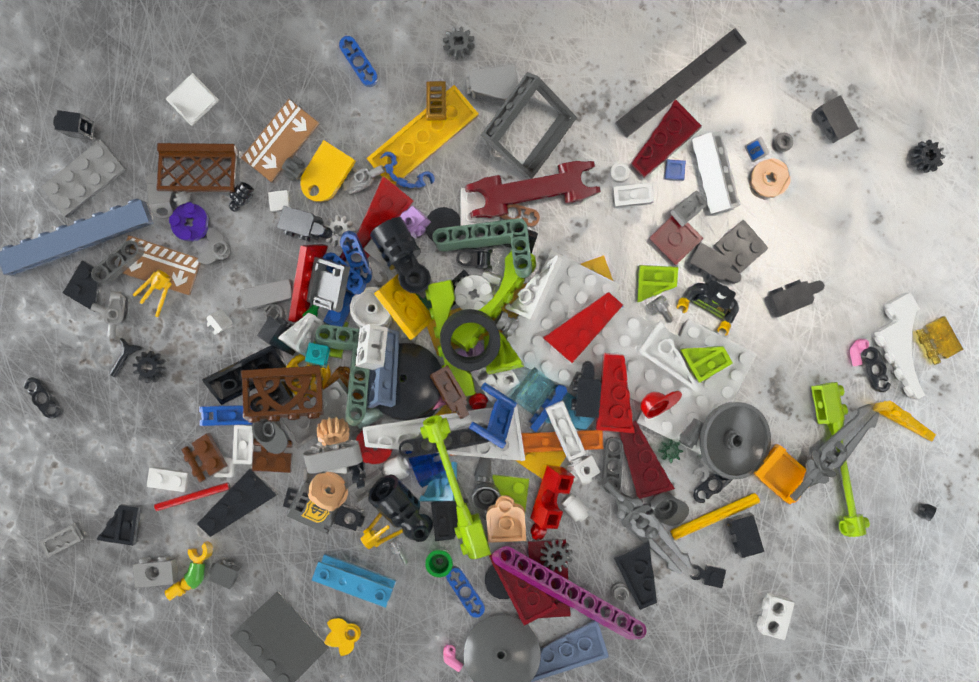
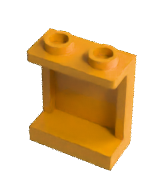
[753,444,809,504]

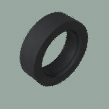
[440,309,500,371]

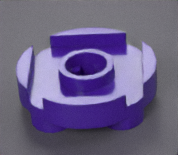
[169,202,209,242]

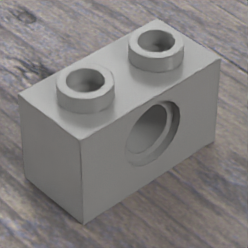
[133,555,178,588]

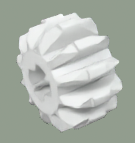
[324,215,356,248]

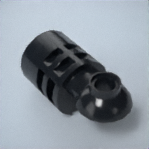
[370,217,431,293]
[368,474,433,542]

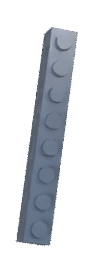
[0,199,154,276]

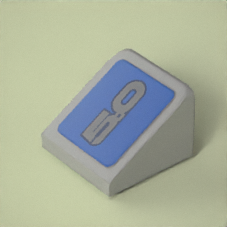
[745,136,769,162]

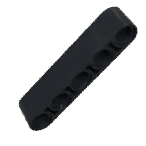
[399,424,490,458]

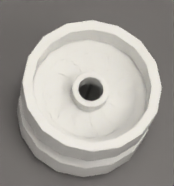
[350,287,394,328]

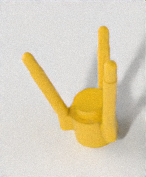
[133,270,172,317]
[360,512,403,550]

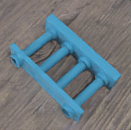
[312,554,396,608]

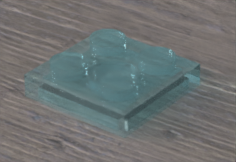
[511,367,557,415]

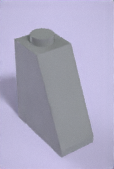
[240,279,294,310]

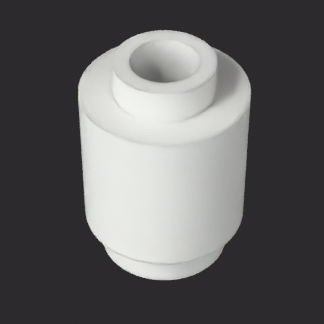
[561,493,589,522]

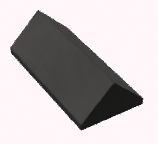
[202,345,287,405]

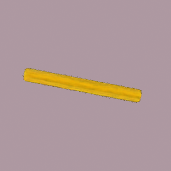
[670,493,760,540]

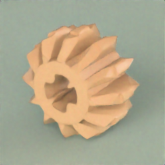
[317,416,350,446]

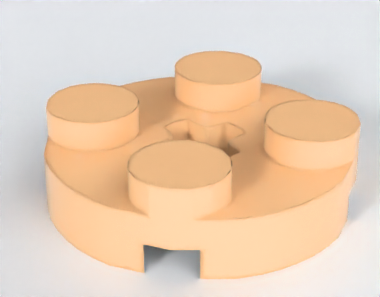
[750,158,790,198]
[308,472,348,511]

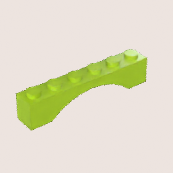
[451,246,536,352]
[425,280,476,396]

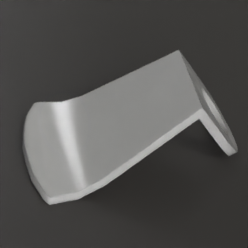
[145,171,176,219]

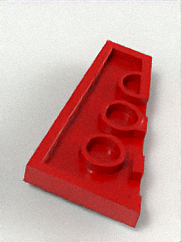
[351,176,414,259]
[288,244,328,323]
[543,292,623,363]
[595,353,635,433]

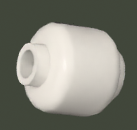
[382,454,412,480]

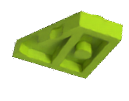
[680,346,733,383]
[492,474,529,512]

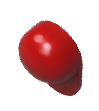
[640,391,682,419]

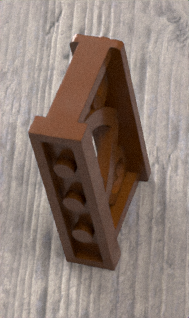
[241,365,324,423]

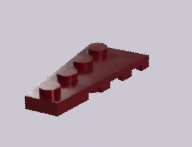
[632,99,702,179]
[618,420,675,499]
[489,552,558,626]

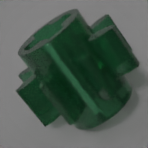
[658,439,683,463]

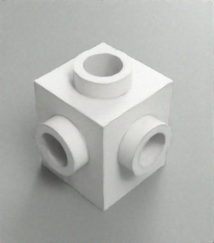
[565,455,600,485]

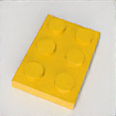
[374,274,434,340]

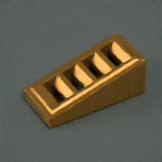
[426,81,446,121]

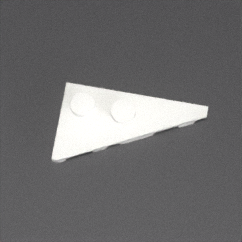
[505,255,563,321]
[639,321,697,390]

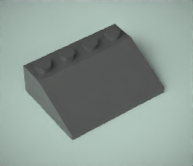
[230,591,329,682]

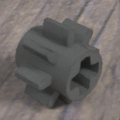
[282,156,306,181]

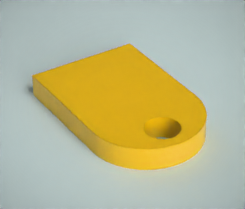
[300,140,356,203]

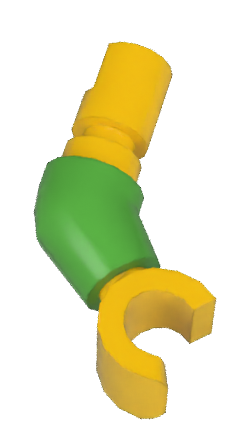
[164,541,213,601]

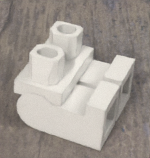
[471,367,523,406]

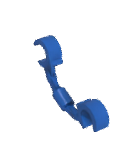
[380,152,435,188]

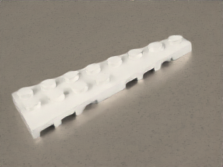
[362,405,525,461]

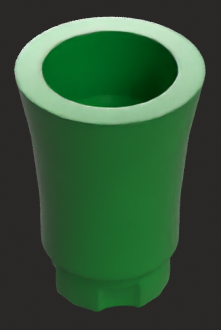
[425,548,453,578]

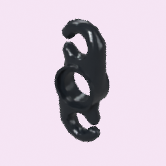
[862,346,891,393]
[24,377,60,419]
[693,474,733,503]

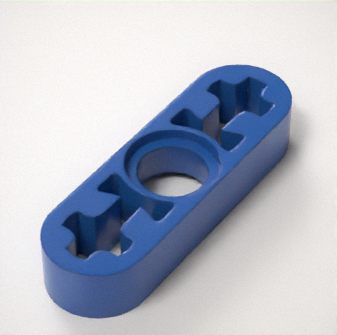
[339,36,378,87]
[340,231,373,284]
[323,252,366,295]
[446,566,485,618]

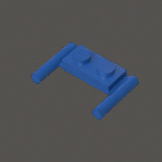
[469,382,517,448]

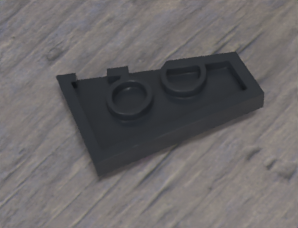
[614,541,658,610]

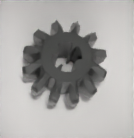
[443,26,475,60]
[540,538,573,572]

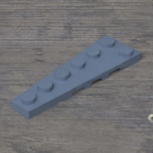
[531,620,609,682]

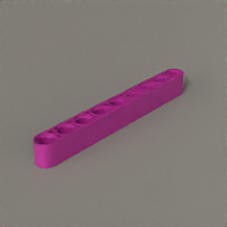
[492,546,647,640]

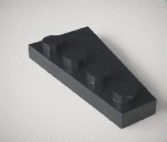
[197,468,278,537]

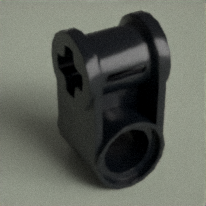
[456,249,493,269]

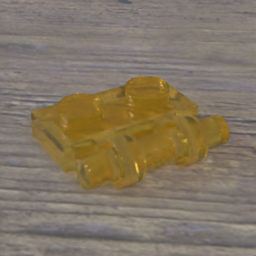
[916,316,964,365]

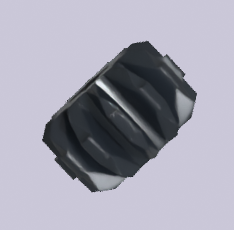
[910,140,946,173]
[132,351,167,383]

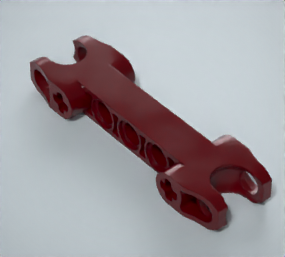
[465,161,601,219]

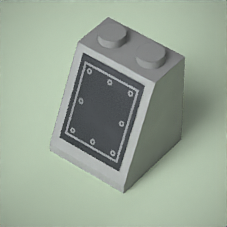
[466,64,518,107]

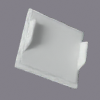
[166,73,219,126]

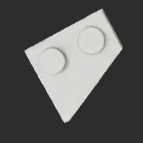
[278,313,325,356]

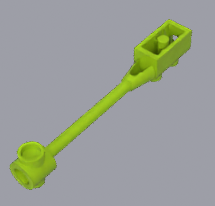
[811,382,870,537]
[420,415,491,559]

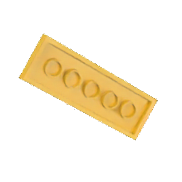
[366,85,479,185]

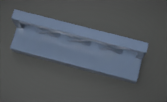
[367,329,399,408]

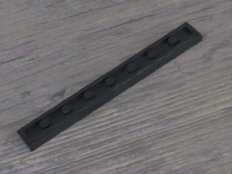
[615,28,747,138]

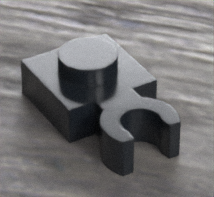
[348,461,366,489]
[690,564,726,588]

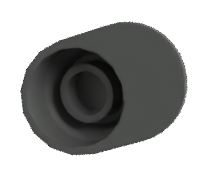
[252,419,288,454]
[472,482,501,520]
[650,492,689,526]

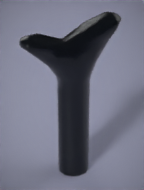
[109,338,142,377]

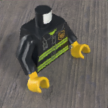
[677,280,739,336]

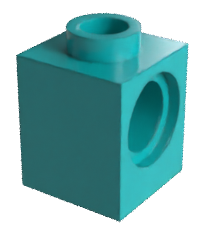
[305,342,331,369]

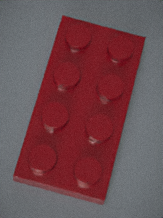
[528,538,571,618]

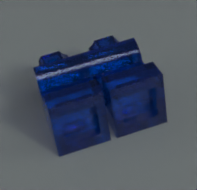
[405,450,445,488]

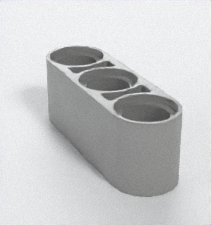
[303,440,363,473]

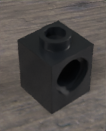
[334,503,365,531]

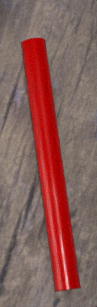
[154,482,230,512]

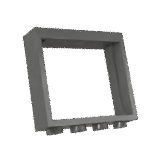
[481,72,577,179]

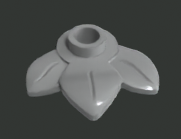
[193,228,230,264]

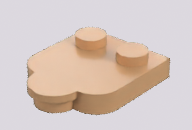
[486,495,526,543]

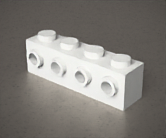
[692,132,740,214]

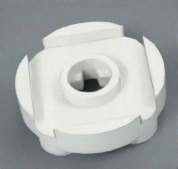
[455,274,494,310]

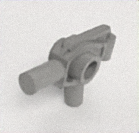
[342,162,385,195]
[91,291,126,339]

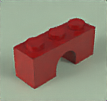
[530,465,575,529]

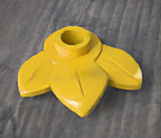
[324,618,361,656]

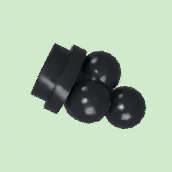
[229,182,254,212]

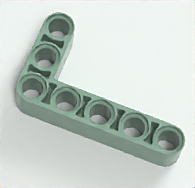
[432,218,532,278]
[314,325,370,426]

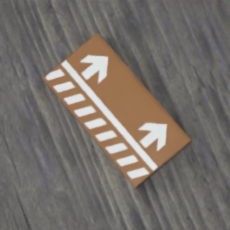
[241,99,319,182]
[118,235,201,295]

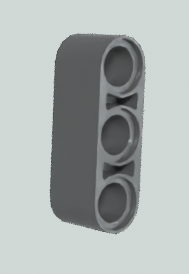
[91,240,144,284]
[602,437,623,494]

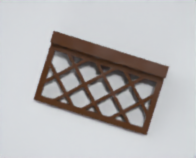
[156,143,239,192]

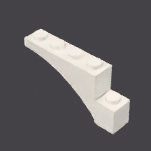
[874,292,925,399]

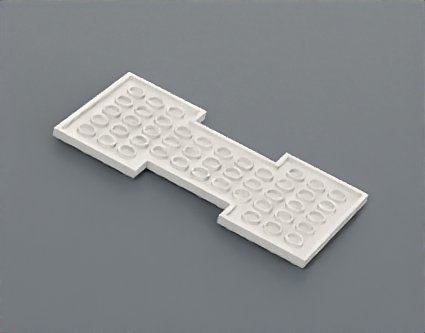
[507,250,757,454]

